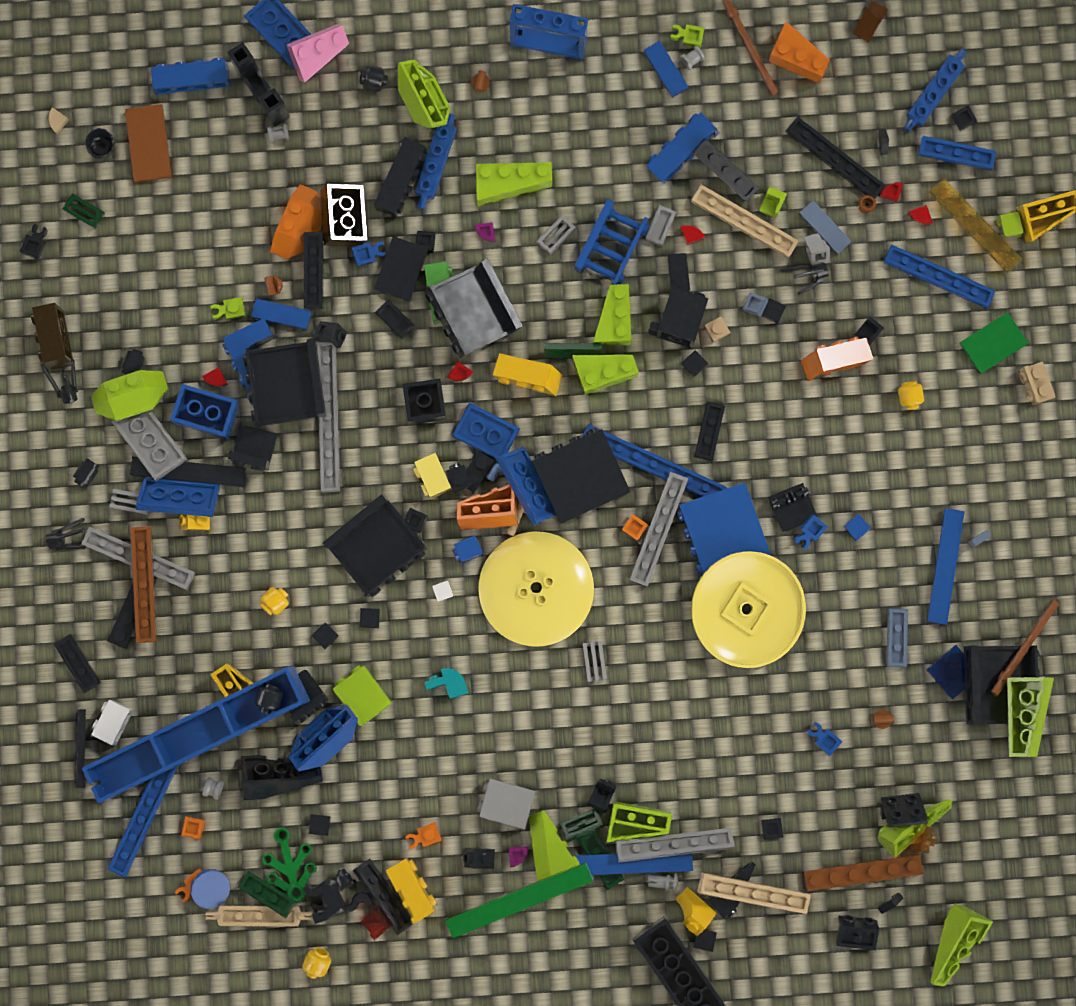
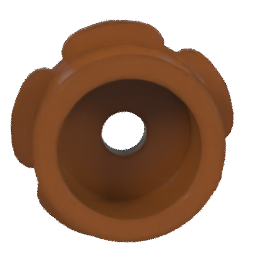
[858,195,876,214]

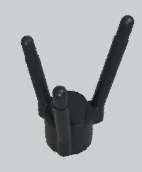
[779,262,829,295]
[41,359,78,404]
[46,518,86,551]

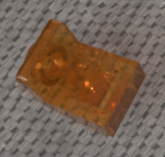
[910,826,937,854]

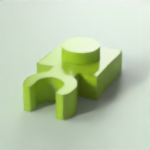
[670,24,704,48]
[211,297,246,320]

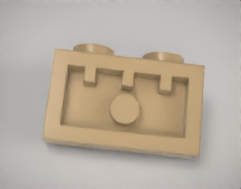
[1019,362,1056,405]

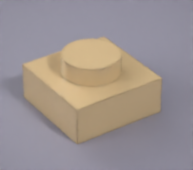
[704,316,730,343]

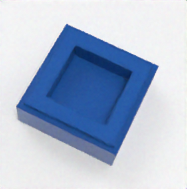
[843,514,871,541]

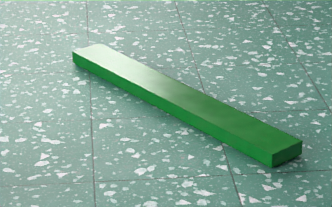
[445,862,594,938]

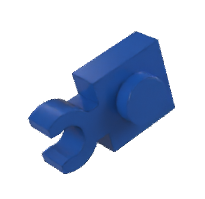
[351,242,387,266]
[794,514,828,549]
[806,722,842,756]

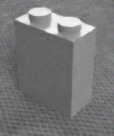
[477,778,535,829]

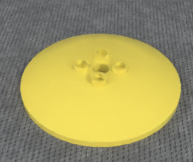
[479,531,594,647]
[691,551,806,668]

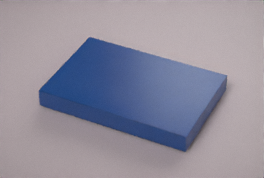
[452,402,520,459]

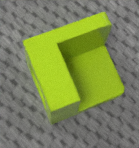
[759,186,787,219]
[996,211,1024,238]

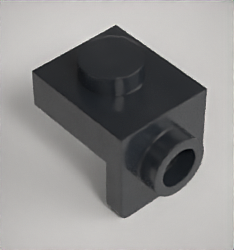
[446,463,472,493]
[587,779,617,813]
[463,848,495,869]

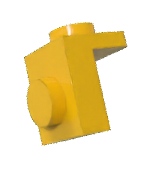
[179,514,210,531]

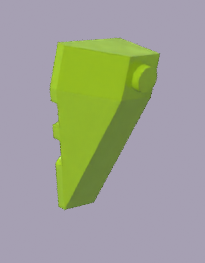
[878,799,952,858]
[528,810,580,881]
[930,904,993,987]

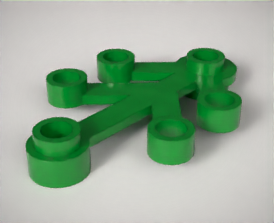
[262,827,317,903]

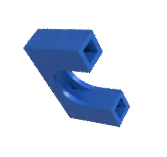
[222,318,275,405]

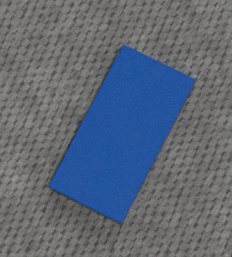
[244,0,311,70]
[496,447,557,526]
[136,477,220,517]

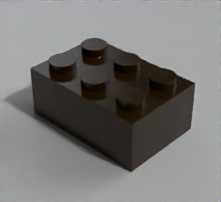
[320,184,367,246]
[31,303,73,370]

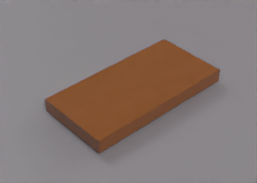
[125,104,172,183]

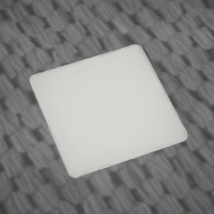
[432,581,453,602]

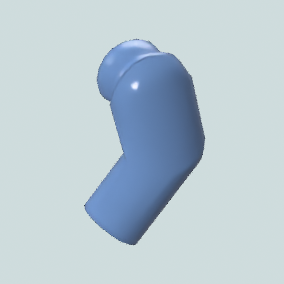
[486,463,504,483]

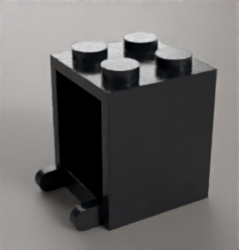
[648,286,709,349]

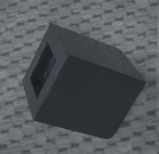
[854,316,884,346]

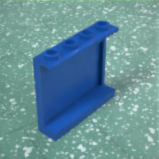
[677,482,771,576]

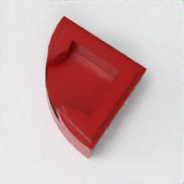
[879,182,903,202]
[908,205,933,225]
[680,225,705,245]
[447,362,474,381]
[202,367,228,387]

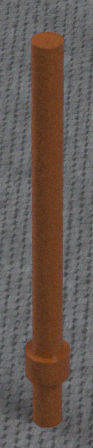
[722,0,779,97]
[991,600,1059,696]

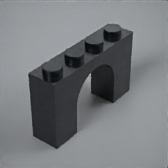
[227,42,290,127]

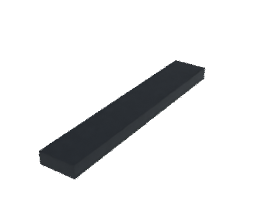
[785,116,886,199]
[130,456,247,488]

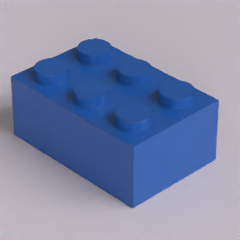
[170,384,240,440]

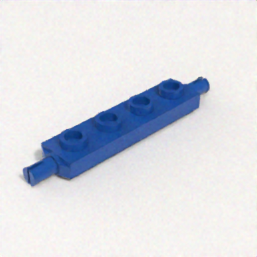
[903,48,967,133]
[415,113,457,210]

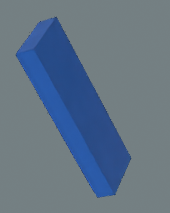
[643,40,689,98]
[251,299,312,330]

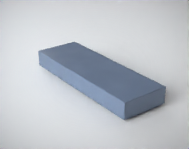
[799,200,852,255]
[887,609,908,667]

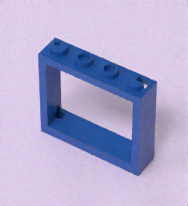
[509,4,588,60]

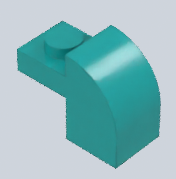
[424,668,469,699]

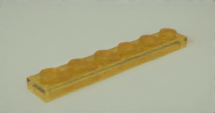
[929,178,1023,274]

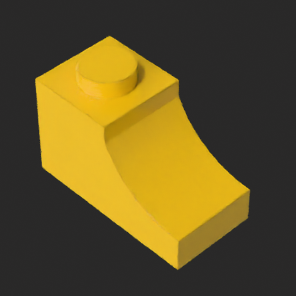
[675,887,717,936]

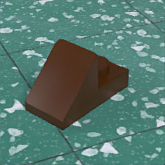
[853,0,888,43]

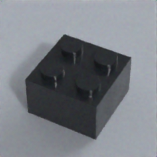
[402,378,447,425]

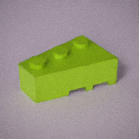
[593,284,632,346]
[572,355,639,395]
[607,801,672,842]

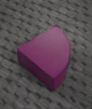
[474,222,496,242]
[509,846,528,868]

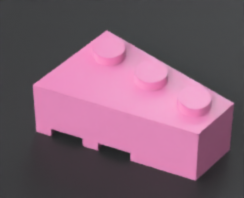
[286,24,349,82]

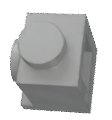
[804,233,830,266]

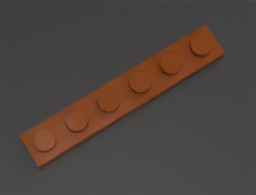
[131,526,157,643]
[803,854,923,891]

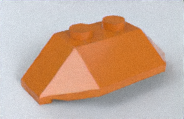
[270,184,323,260]

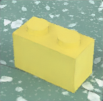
[413,453,452,499]

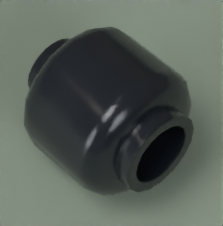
[359,66,388,92]
[254,684,283,714]

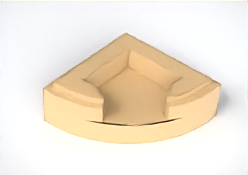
[49,107,69,134]

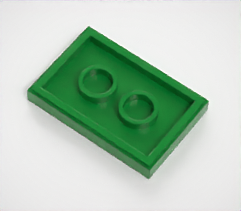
[959,312,1029,374]

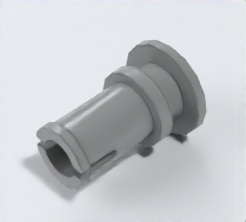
[648,874,678,893]

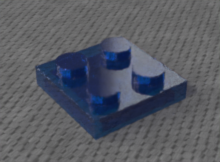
[926,645,965,700]

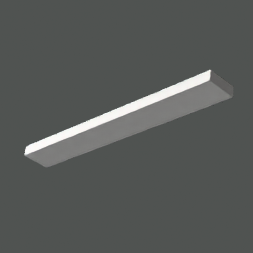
[316,342,340,493]

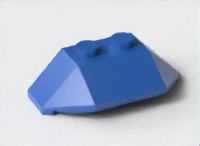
[289,705,358,771]

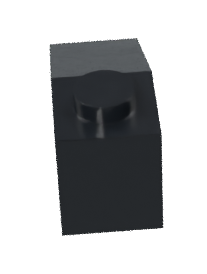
[706,861,756,918]

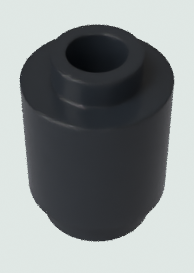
[121,349,145,375]
[72,458,99,488]

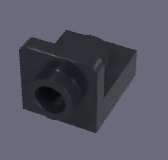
[313,321,347,348]

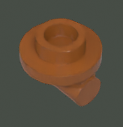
[471,70,490,92]
[264,275,283,296]
[873,709,894,729]

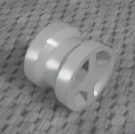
[202,777,224,800]

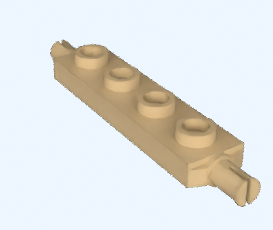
[205,905,313,926]

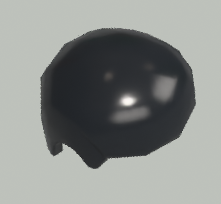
[86,128,114,160]

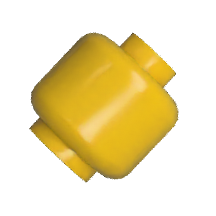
[898,381,924,410]
[260,587,289,616]
[303,947,331,979]

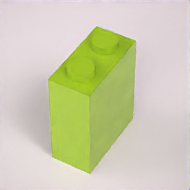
[333,665,393,727]

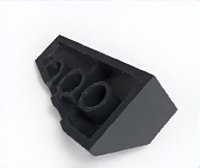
[241,755,323,801]

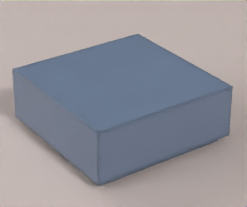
[742,292,768,317]
[968,530,991,547]

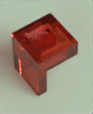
[361,908,390,941]

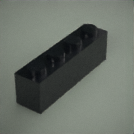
[374,137,428,218]

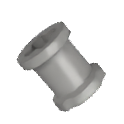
[681,46,705,70]
[268,123,289,143]

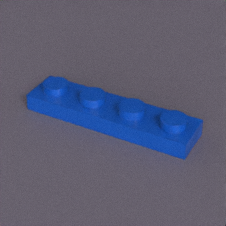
[918,136,996,171]

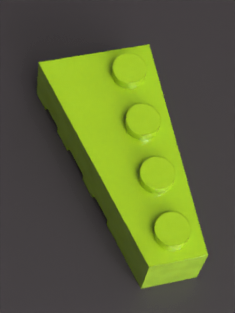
[476,162,552,207]
[1007,677,1054,757]

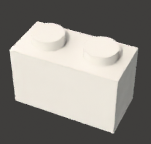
[91,700,134,745]

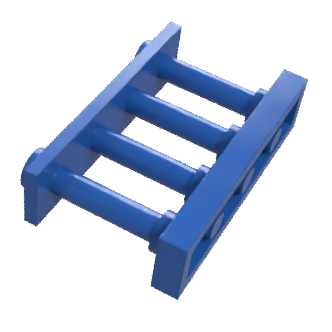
[574,199,650,285]

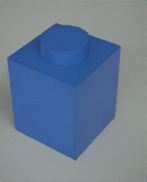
[452,535,483,564]

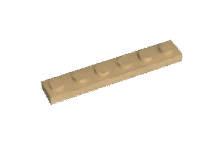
[691,185,799,258]
[697,872,811,914]

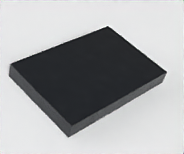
[374,236,429,302]

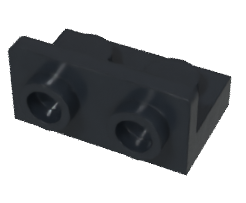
[836,915,879,951]

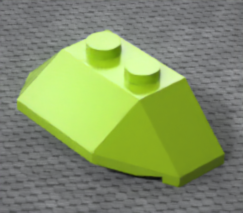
[398,59,451,128]
[91,370,169,421]

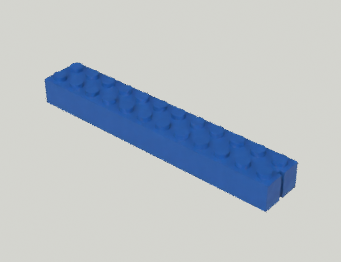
[82,665,310,804]

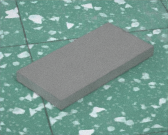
[111,410,187,482]

